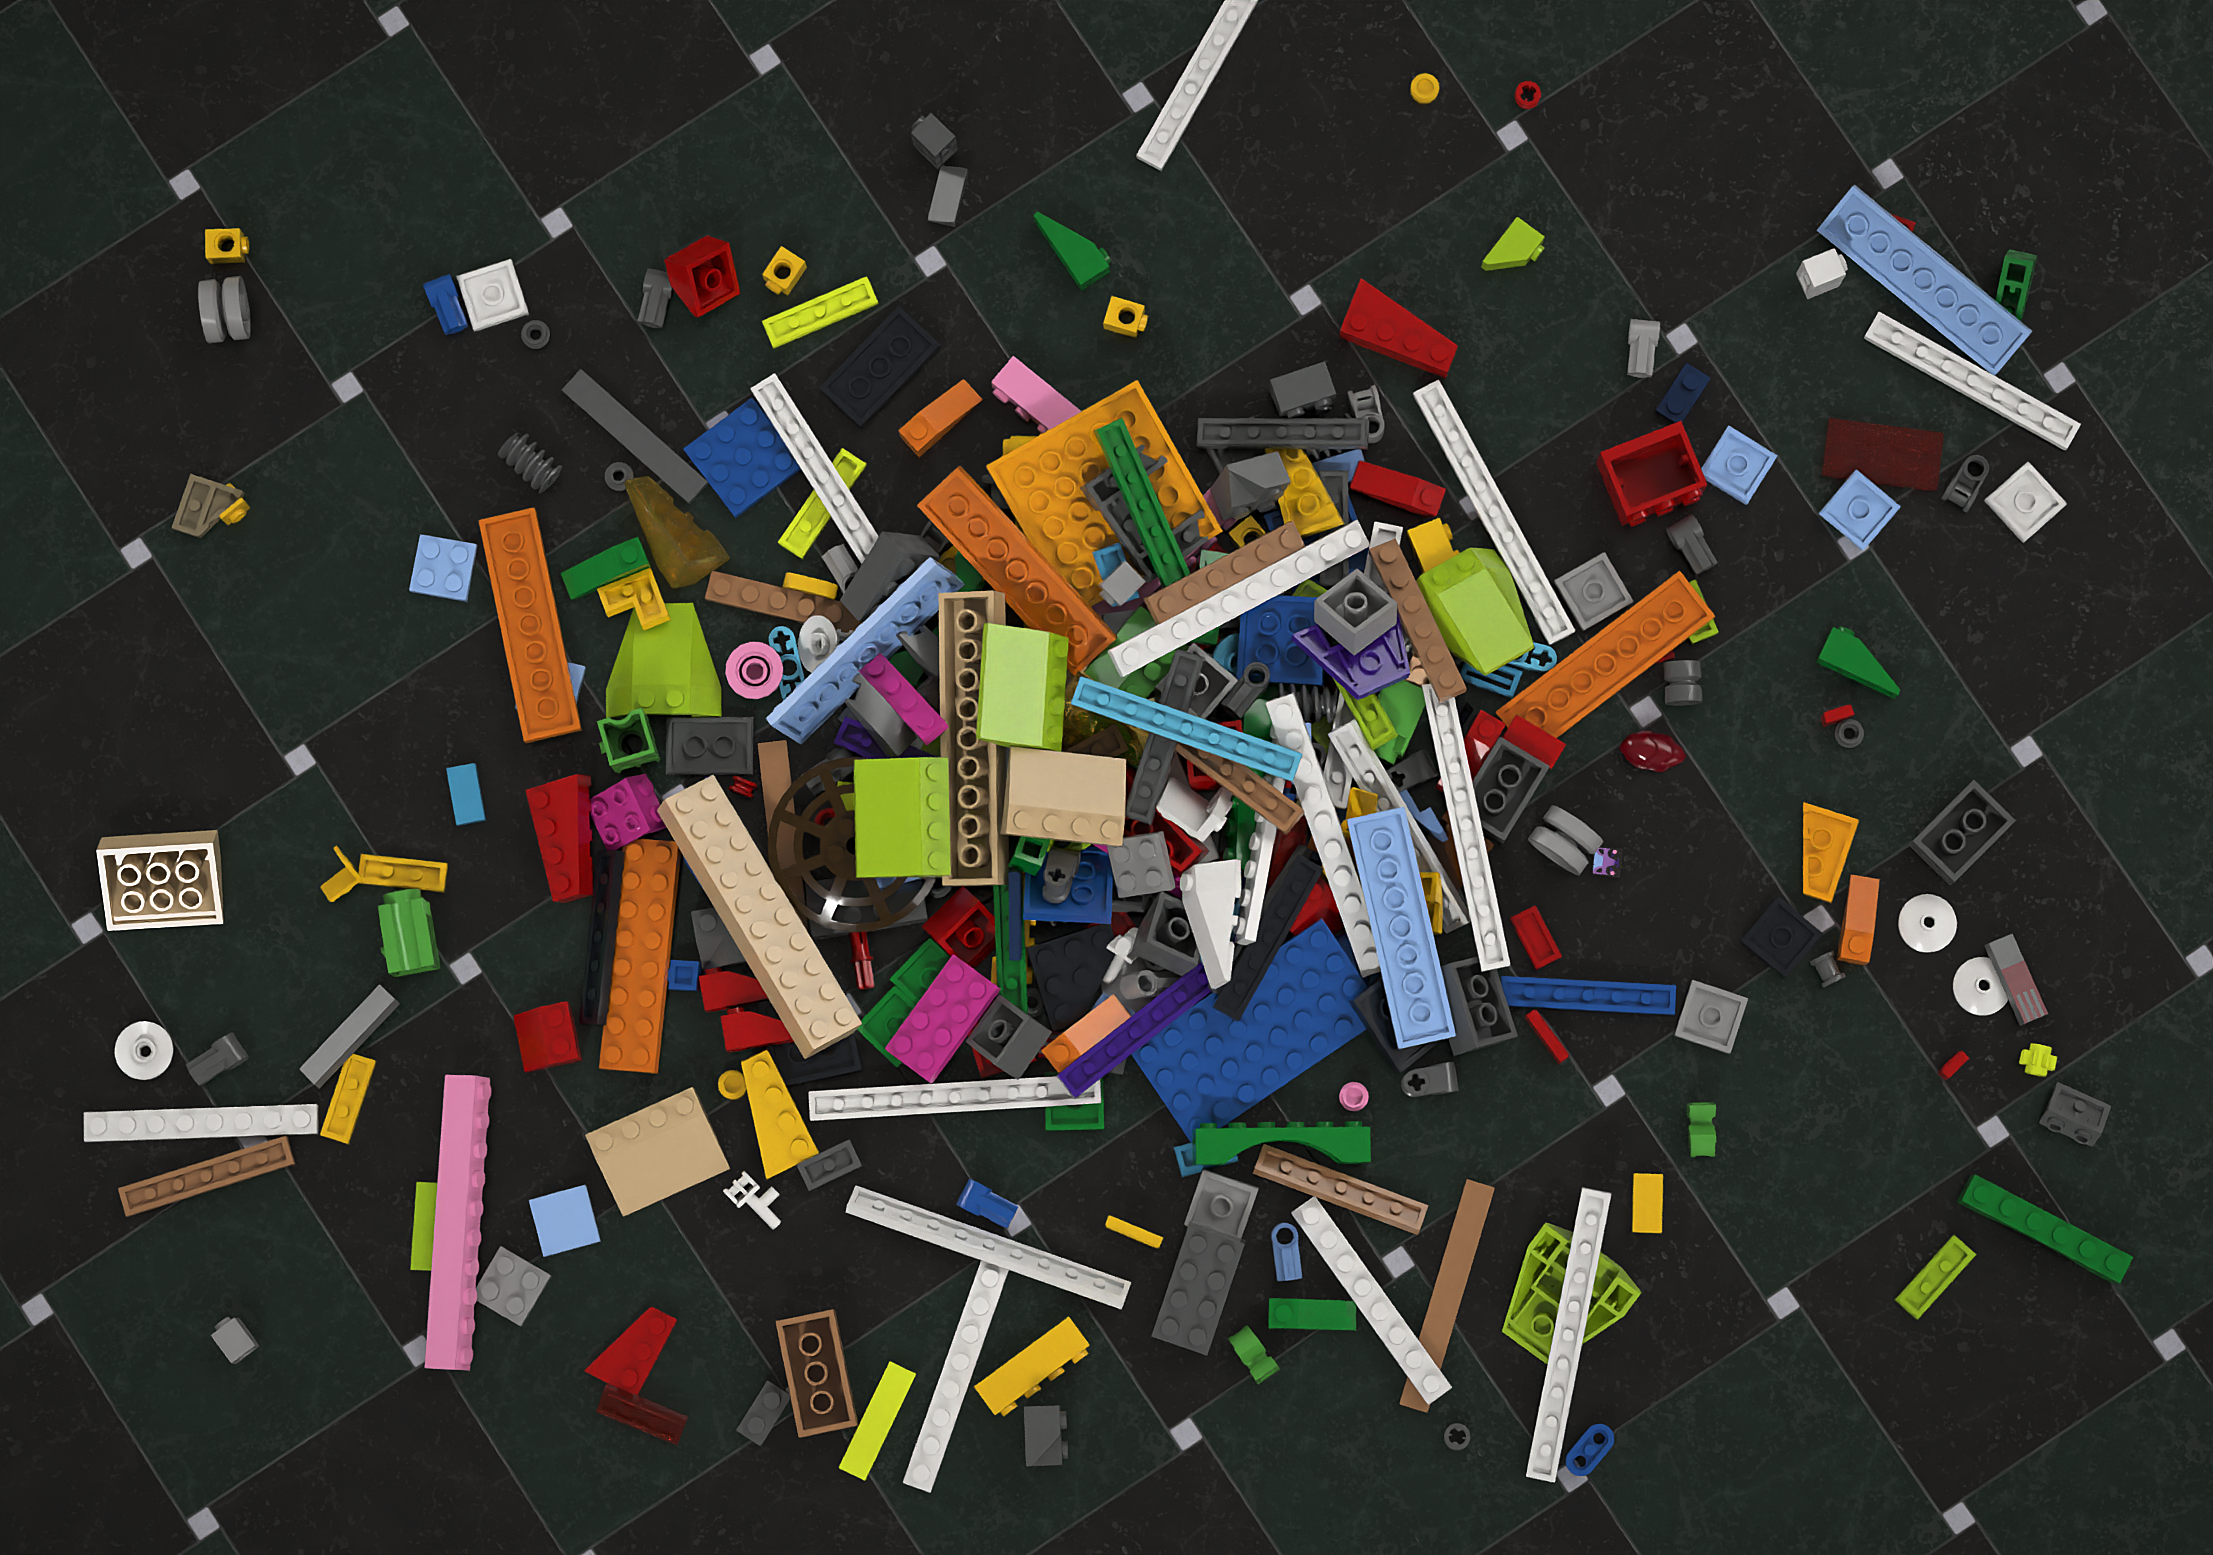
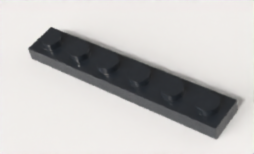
[579,850,625,1025]
[1212,854,1324,1022]

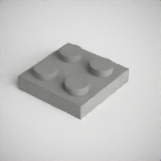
[1554,552,1634,631]
[1107,831,1176,898]
[1674,980,1748,1054]
[1184,1169,1259,1239]
[476,1246,552,1327]

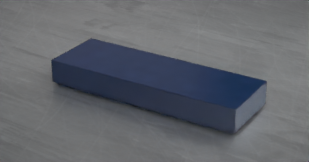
[1008,872,1022,961]

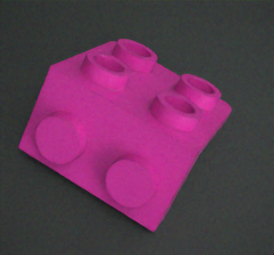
[589,774,667,850]

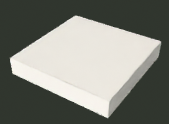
[456,259,529,332]
[1984,462,2067,543]

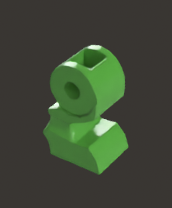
[1687,1102,1716,1157]
[1228,1325,1280,1384]

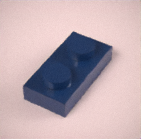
[1655,363,1711,424]

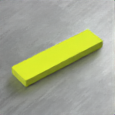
[762,276,879,349]
[778,448,867,559]
[839,1361,916,1481]

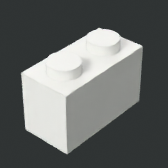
[1796,248,1848,299]

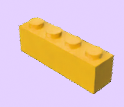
[1406,518,1459,574]
[974,1317,1090,1417]

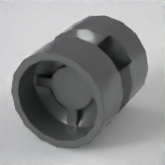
[1663,660,1703,706]

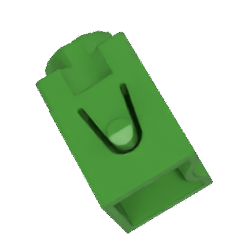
[1363,680,1426,766]
[597,708,661,773]
[378,889,441,977]

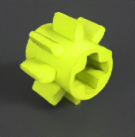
[2019,1043,2057,1077]

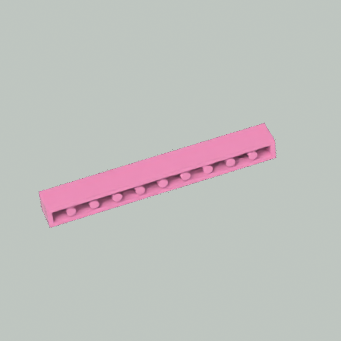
[425,1075,491,1371]

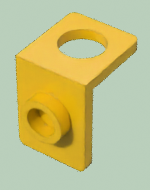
[219,483,250,525]
[1341,787,1378,838]
[321,845,362,902]

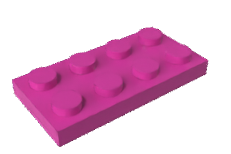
[885,954,1001,1083]

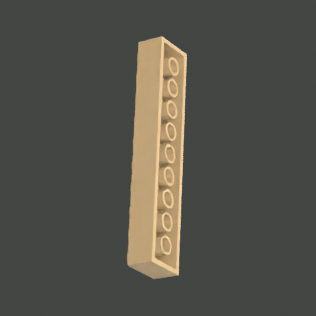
[938,591,1009,886]
[657,774,862,1059]

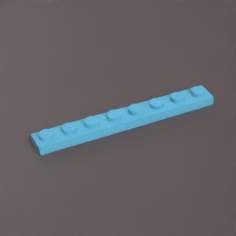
[1071,676,1303,782]

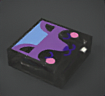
[1590,846,1623,879]

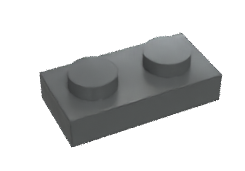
[797,1139,862,1191]
[736,1380,791,1446]

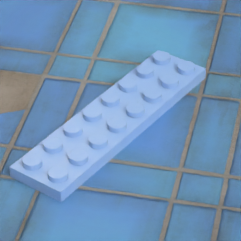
[1817,185,2032,376]
[766,557,965,744]
[1347,807,1456,1049]

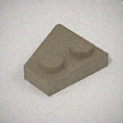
[172,474,244,538]

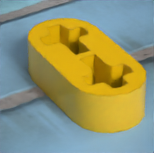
[782,573,839,600]

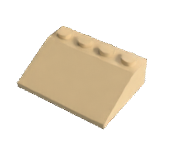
[1001,746,1126,847]
[96,830,224,931]
[585,1087,730,1217]

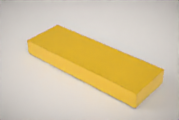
[358,854,448,893]
[320,1054,377,1144]

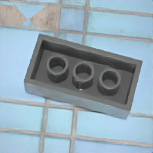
[1151,1222,1246,1355]

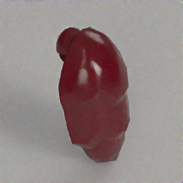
[1620,731,1686,772]

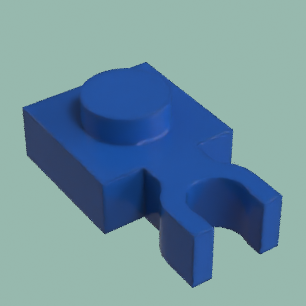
[667,960,702,992]

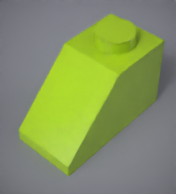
[1481,217,1545,271]

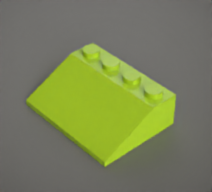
[976,623,1069,752]
[854,757,951,878]

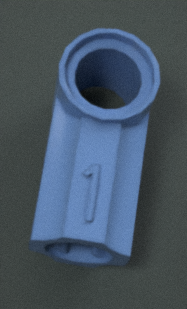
[1271,1222,1302,1281]

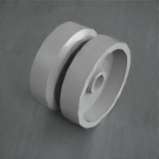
[198,276,251,344]
[1528,805,1603,876]

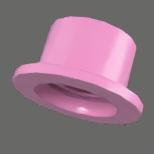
[725,642,783,699]

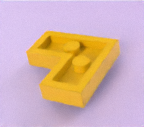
[597,568,671,630]

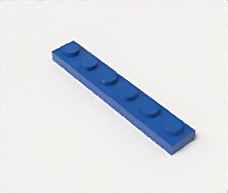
[1500,976,1676,1015]

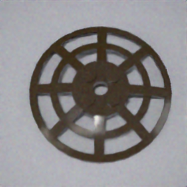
[768,757,937,932]

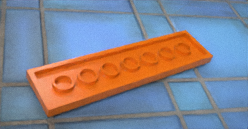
[917,466,1118,677]
[478,507,582,743]
[1495,571,1715,738]
[599,839,681,1074]

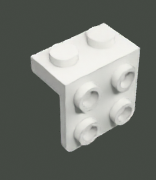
[1156,777,1233,842]

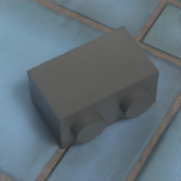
[911,113,958,170]

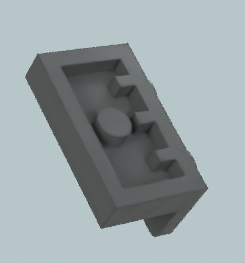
[2039,1082,2111,1146]

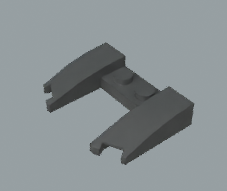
[1080,445,1208,583]
[845,625,940,757]

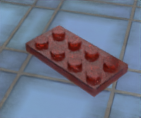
[1821,418,1944,491]

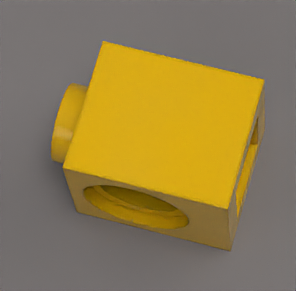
[205,228,249,264]
[762,246,807,295]
[1103,296,1149,338]
[1228,515,1266,549]

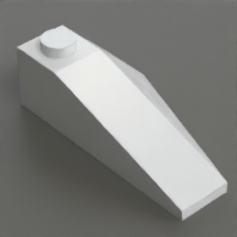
[1180,859,1241,989]

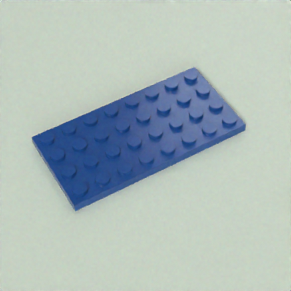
[1131,918,1367,1143]

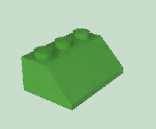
[1084,606,1190,699]

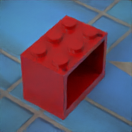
[1596,421,1708,527]

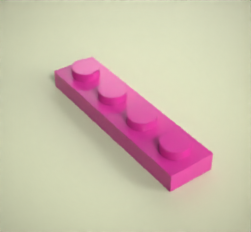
[859,653,949,746]

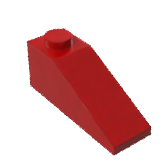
[1349,460,1446,519]
[1435,710,1506,793]
[699,967,769,1013]
[721,1007,794,1053]

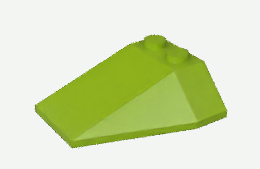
[1416,547,1534,676]
[606,603,722,719]
[1502,1222,1642,1365]

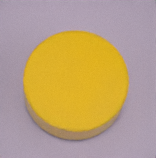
[1410,73,1439,104]
[718,1070,747,1100]

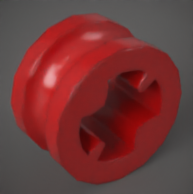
[1515,81,1541,109]
[728,776,757,799]

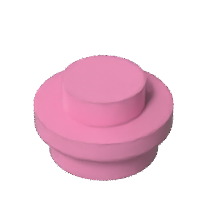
[1339,1082,1369,1111]

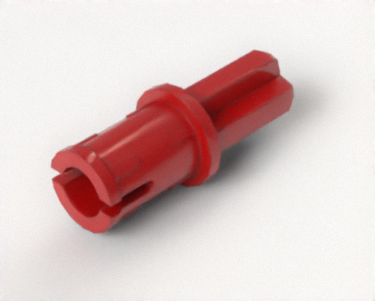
[848,931,874,990]

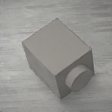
[1098,561,1146,606]
[211,1317,259,1364]

